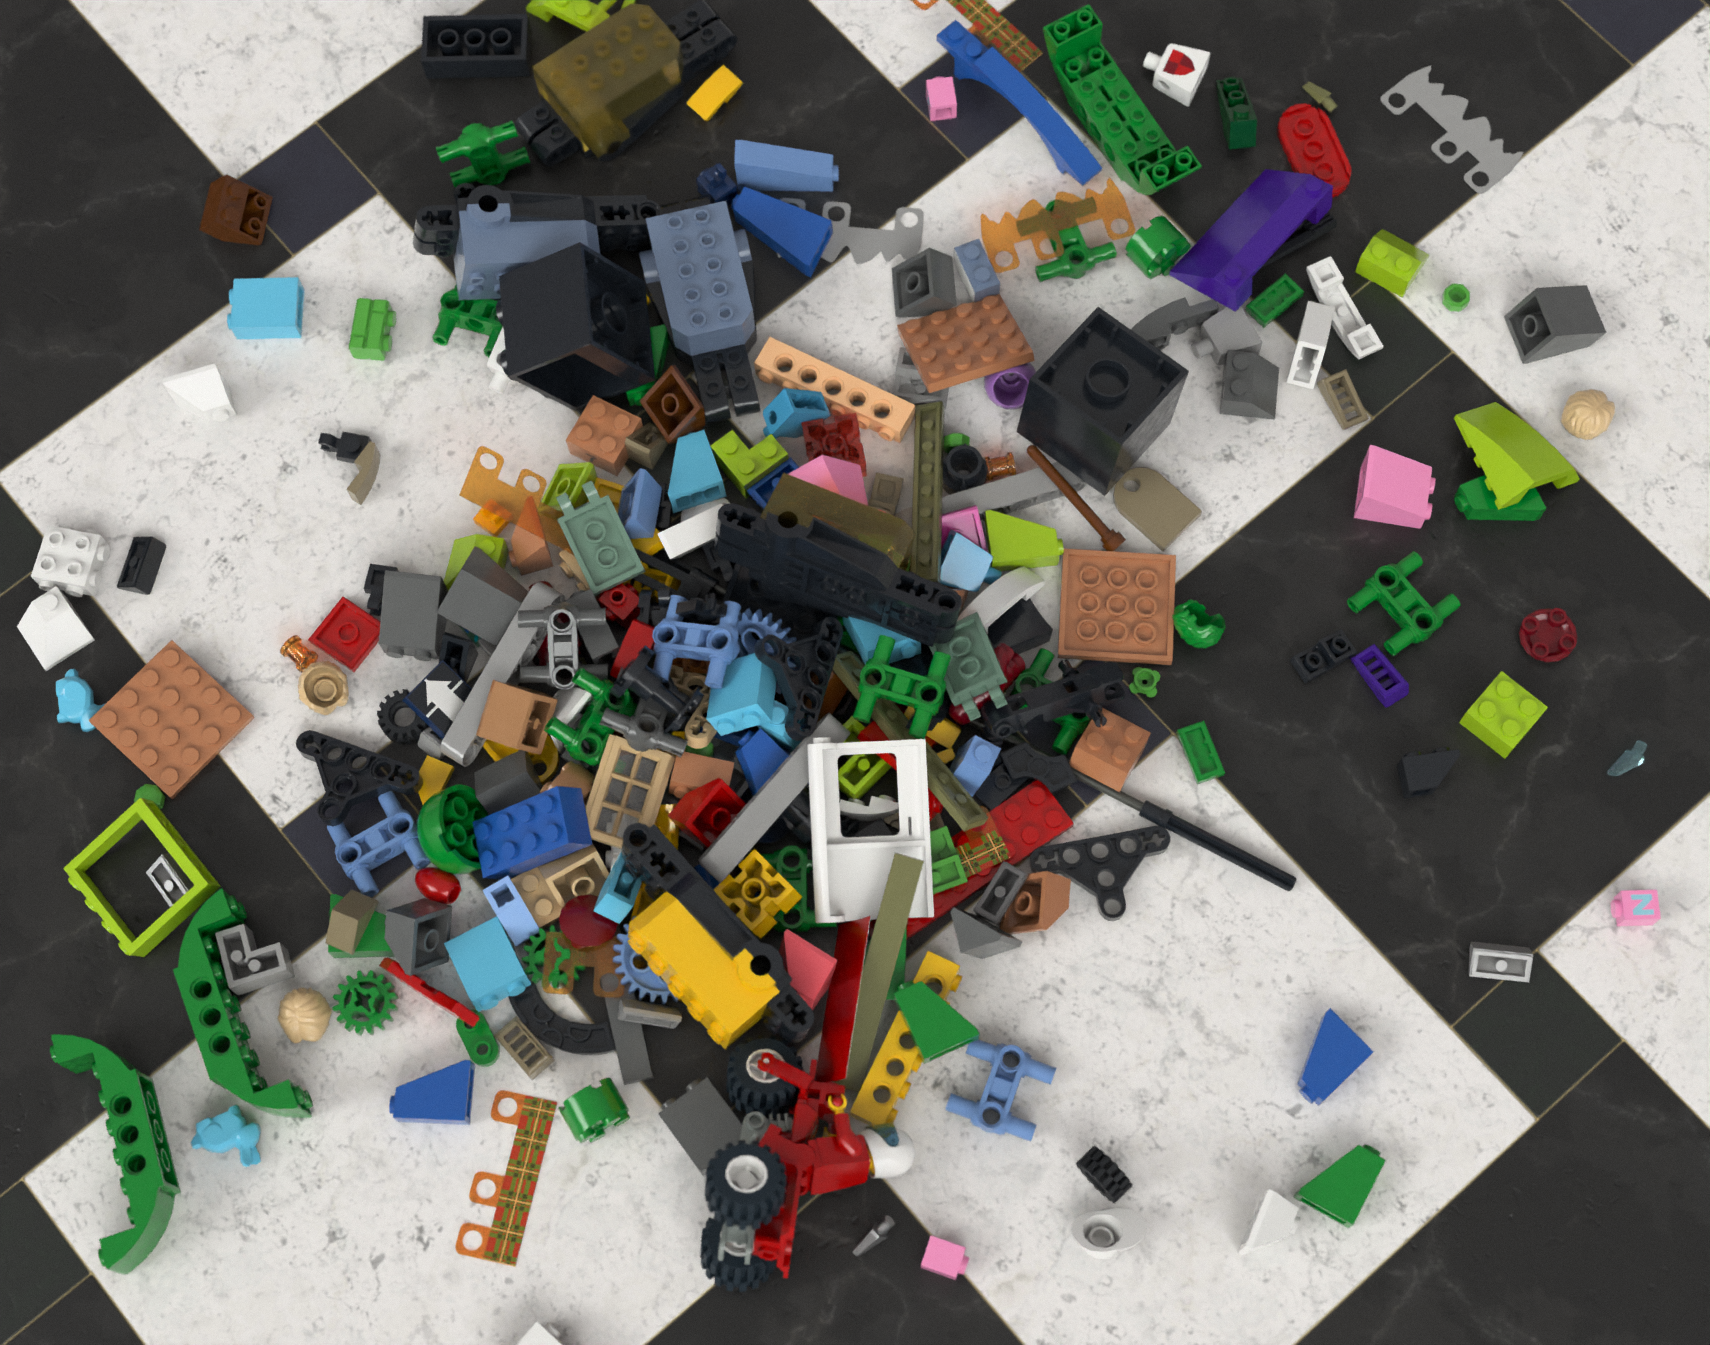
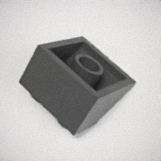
[892,248,957,318]
[1220,350,1279,420]
[385,898,452,976]

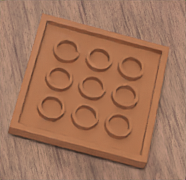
[897,294,1035,393]
[1058,549,1176,665]
[88,640,254,799]

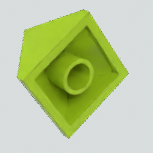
[538,462,597,521]

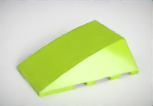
[1454,402,1580,510]

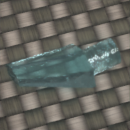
[1607,740,1647,776]

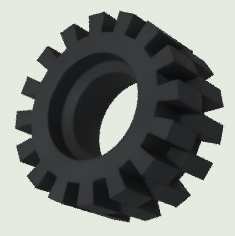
[377,689,429,745]
[1076,1146,1132,1203]

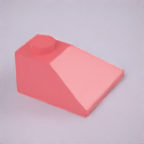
[779,929,837,1011]

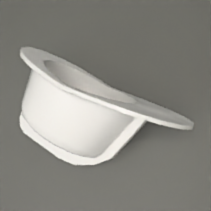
[1072,1208,1146,1259]

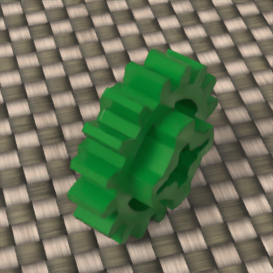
[522,925,587,991]
[332,970,399,1036]

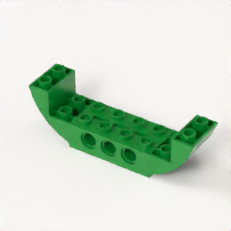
[1043,4,1202,195]
[173,888,313,1118]
[50,1034,181,1275]

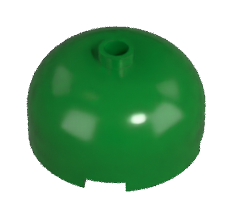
[417,784,488,874]

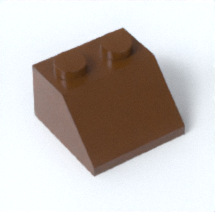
[640,365,705,444]

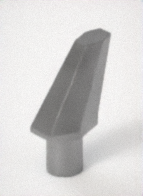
[853,1215,895,1256]

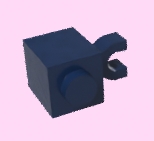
[696,163,738,206]

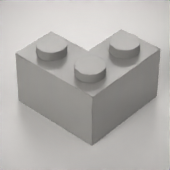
[215,924,295,995]

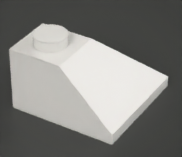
[162,363,237,423]
[17,586,95,671]
[551,686,593,755]
[1238,1189,1300,1255]

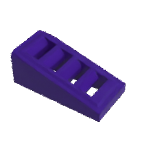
[1351,644,1409,708]

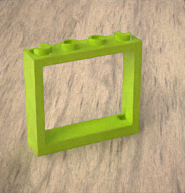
[63,798,221,957]

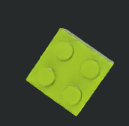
[1459,671,1548,759]

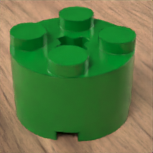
[1125,216,1191,279]
[558,1077,631,1143]

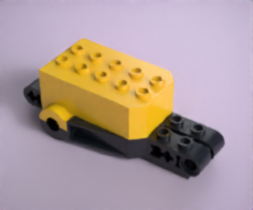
[621,823,814,1050]

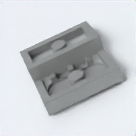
[892,347,949,409]

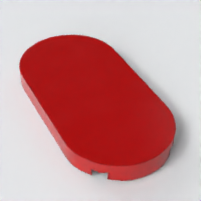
[1277,103,1351,198]

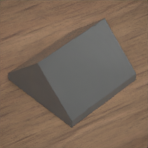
[474,750,543,815]
[951,907,1023,959]

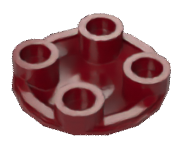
[1519,608,1577,662]
[559,894,618,949]

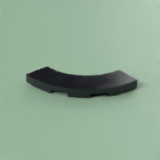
[508,984,616,1055]

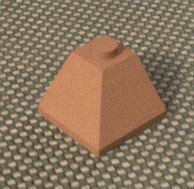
[508,496,554,576]
[1000,871,1071,935]

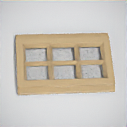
[585,734,676,849]

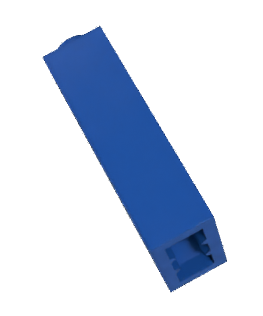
[732,186,833,277]

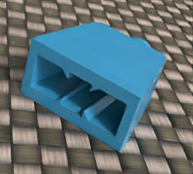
[763,388,831,439]
[940,529,1002,592]

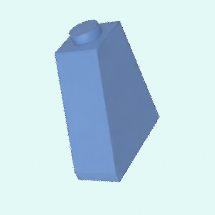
[949,735,1001,797]

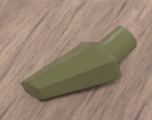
[1302,82,1338,113]

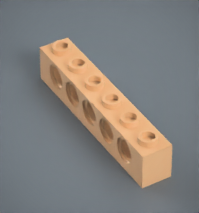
[754,337,915,443]

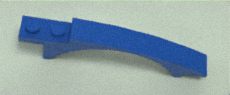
[936,19,1102,186]

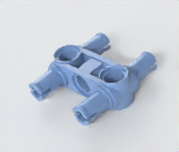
[652,595,741,689]
[327,791,431,898]
[945,1039,1056,1141]

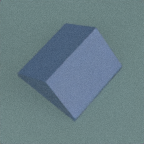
[617,468,662,539]

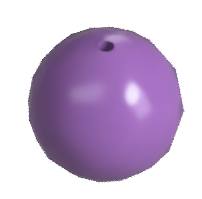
[984,362,1036,409]

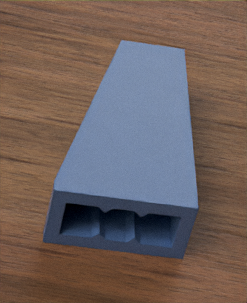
[734,140,839,192]

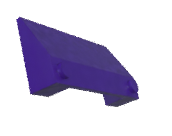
[1169,169,1333,312]

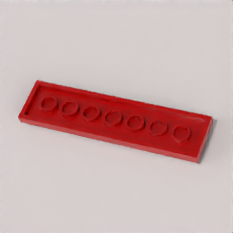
[868,780,1074,940]

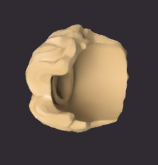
[1561,389,1615,440]
[298,660,349,715]
[277,987,332,1043]

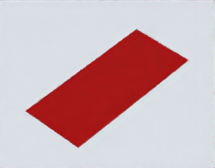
[814,916,871,1082]

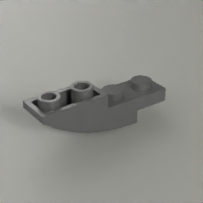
[1131,297,1219,351]

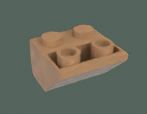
[476,680,558,755]

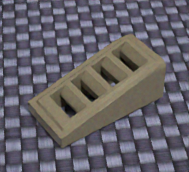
[1316,369,1369,430]
[494,1016,555,1080]

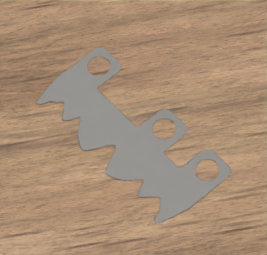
[1381,66,1523,194]
[777,198,924,264]

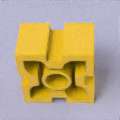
[714,849,802,939]

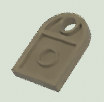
[1113,467,1202,552]

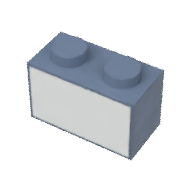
[954,238,1000,303]

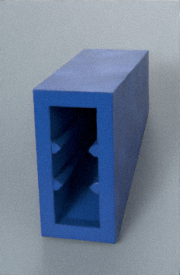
[735,728,789,796]
[1297,1008,1374,1106]
[389,1060,475,1125]

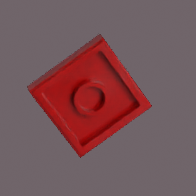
[308,596,381,673]

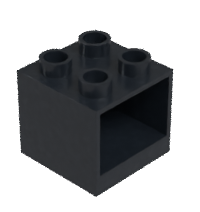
[496,242,656,411]
[1016,307,1189,496]

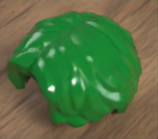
[1172,599,1226,648]

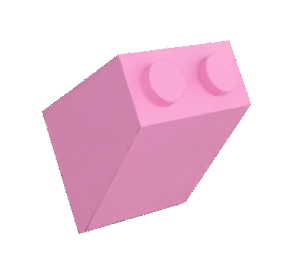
[1354,445,1435,529]
[782,455,872,538]

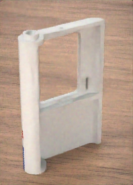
[807,737,934,923]

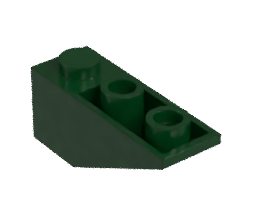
[1216,77,1257,149]

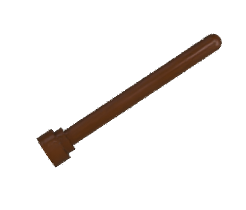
[1027,445,1126,551]

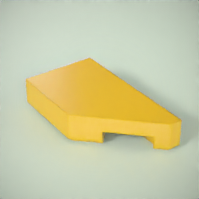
[418,755,454,805]

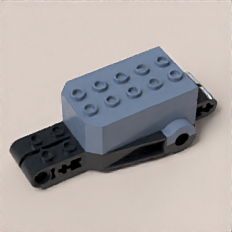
[412,185,662,300]
[639,195,761,424]

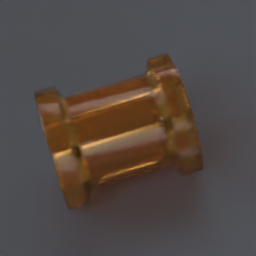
[984,452,1016,481]
[280,635,318,672]

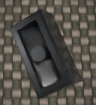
[117,537,166,595]

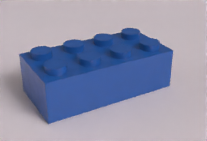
[473,786,592,879]

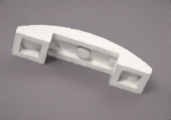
[1306,256,1384,360]
[957,566,1045,634]

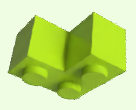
[710,430,789,498]
[838,716,891,800]

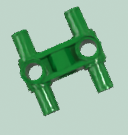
[436,120,531,188]
[1016,197,1117,282]
[432,284,503,358]
[1347,551,1461,656]
[853,635,951,739]
[1010,648,1091,756]
[544,668,637,774]
[748,845,837,934]

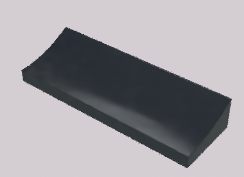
[889,598,1053,705]

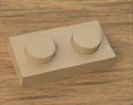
[558,547,600,602]
[511,867,562,929]

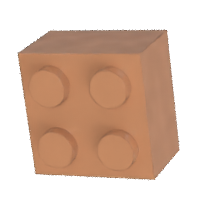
[566,395,643,477]
[1069,708,1151,792]

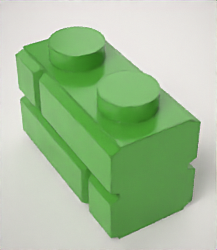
[349,298,396,361]

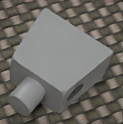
[1191,307,1262,365]

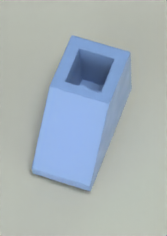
[482,876,539,947]

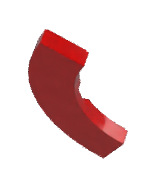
[379,957,480,1027]

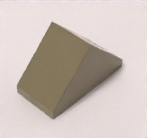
[625,422,668,470]
[325,889,379,955]

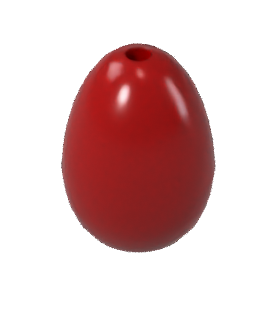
[415,867,461,905]

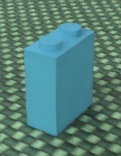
[227,277,304,340]
[843,616,921,664]
[706,653,777,736]
[444,916,532,1012]

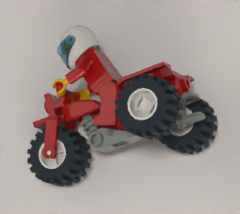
[700,1035,915,1292]

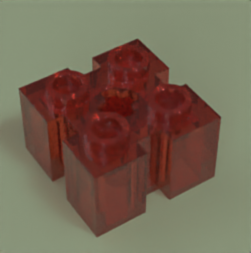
[801,413,867,477]

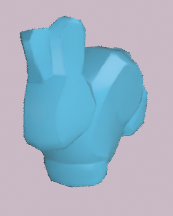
[56,669,106,732]
[191,1105,261,1167]

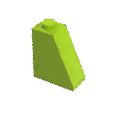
[984,510,1064,572]

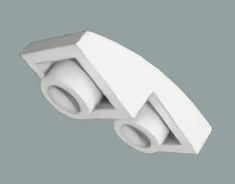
[839,795,899,822]

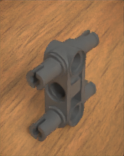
[518,602,608,690]
[599,667,702,758]

